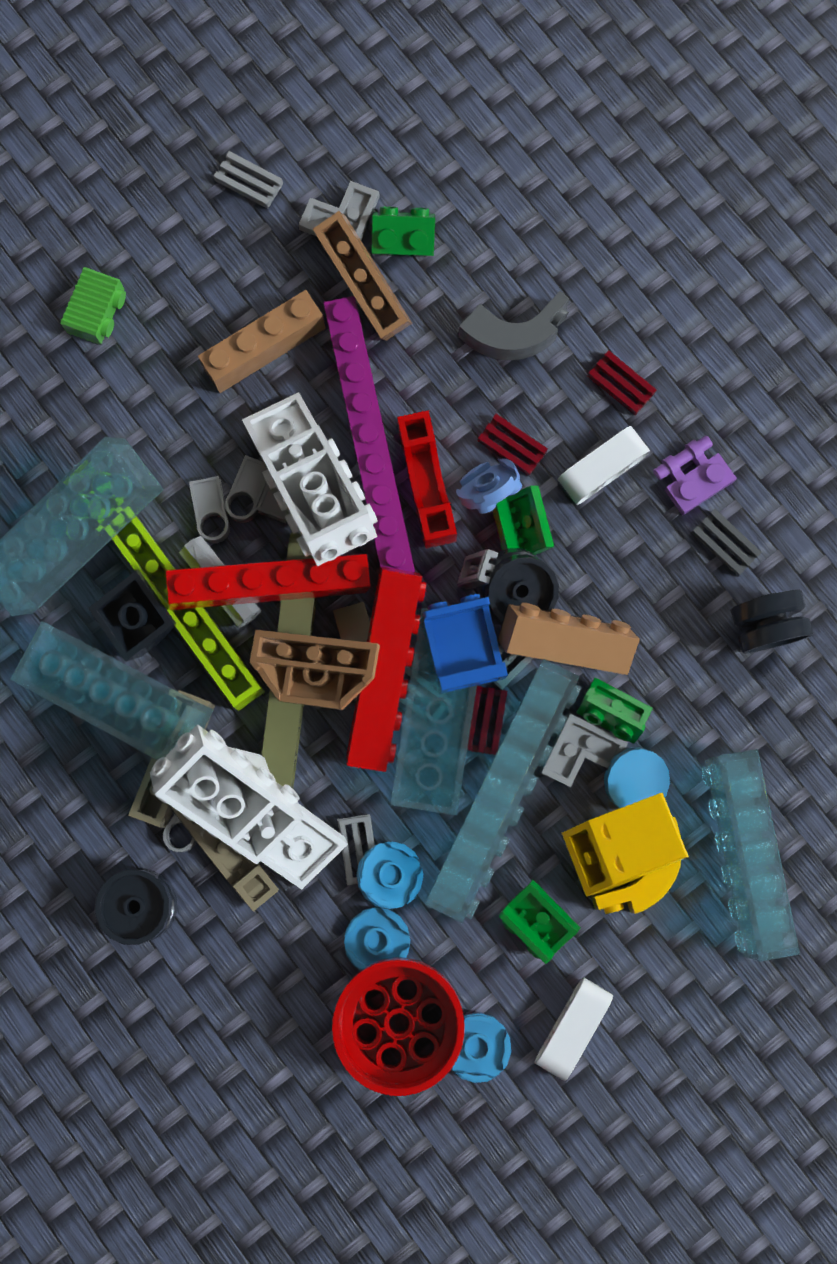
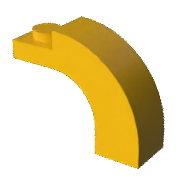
[591,817,681,914]

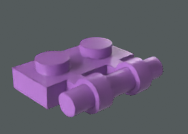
[653,436,737,516]

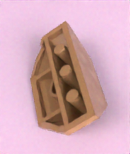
[250,630,380,710]

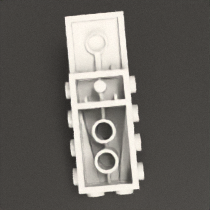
[242,392,378,566]
[150,724,348,889]

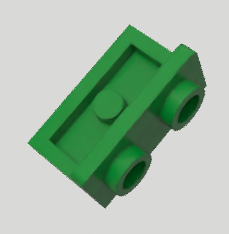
[372,206,436,256]
[493,485,554,555]
[576,677,653,744]
[499,880,581,964]

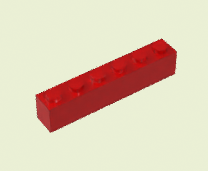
[166,554,370,610]
[345,566,426,772]

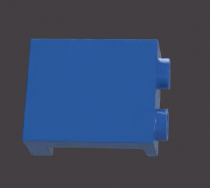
[422,594,508,694]

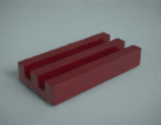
[587,350,657,416]
[477,414,548,476]
[465,686,508,756]

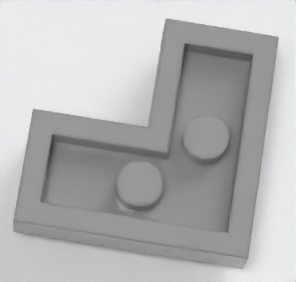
[299,181,380,240]
[539,713,629,787]

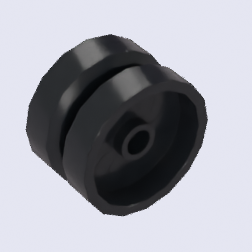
[479,548,559,622]
[730,589,814,654]
[95,869,177,945]

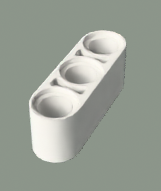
[557,426,650,505]
[535,977,613,1081]

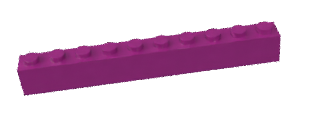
[324,296,422,610]

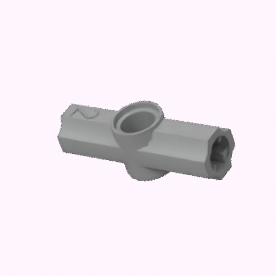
[179,536,261,628]

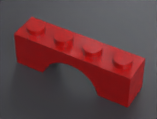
[397,410,457,549]

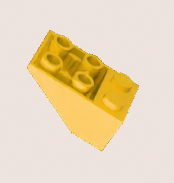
[562,793,689,896]

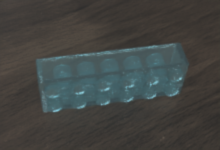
[0,437,164,616]
[390,608,477,816]
[10,621,214,760]
[702,749,800,962]

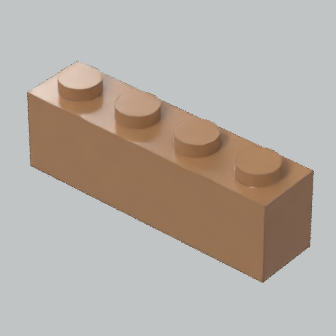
[313,211,412,341]
[198,290,325,393]
[498,603,640,675]

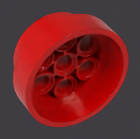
[332,958,465,1096]

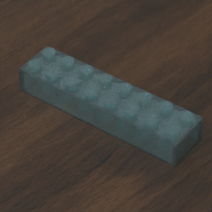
[425,659,581,923]

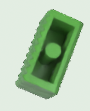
[61,267,126,345]

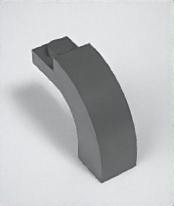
[458,291,569,360]

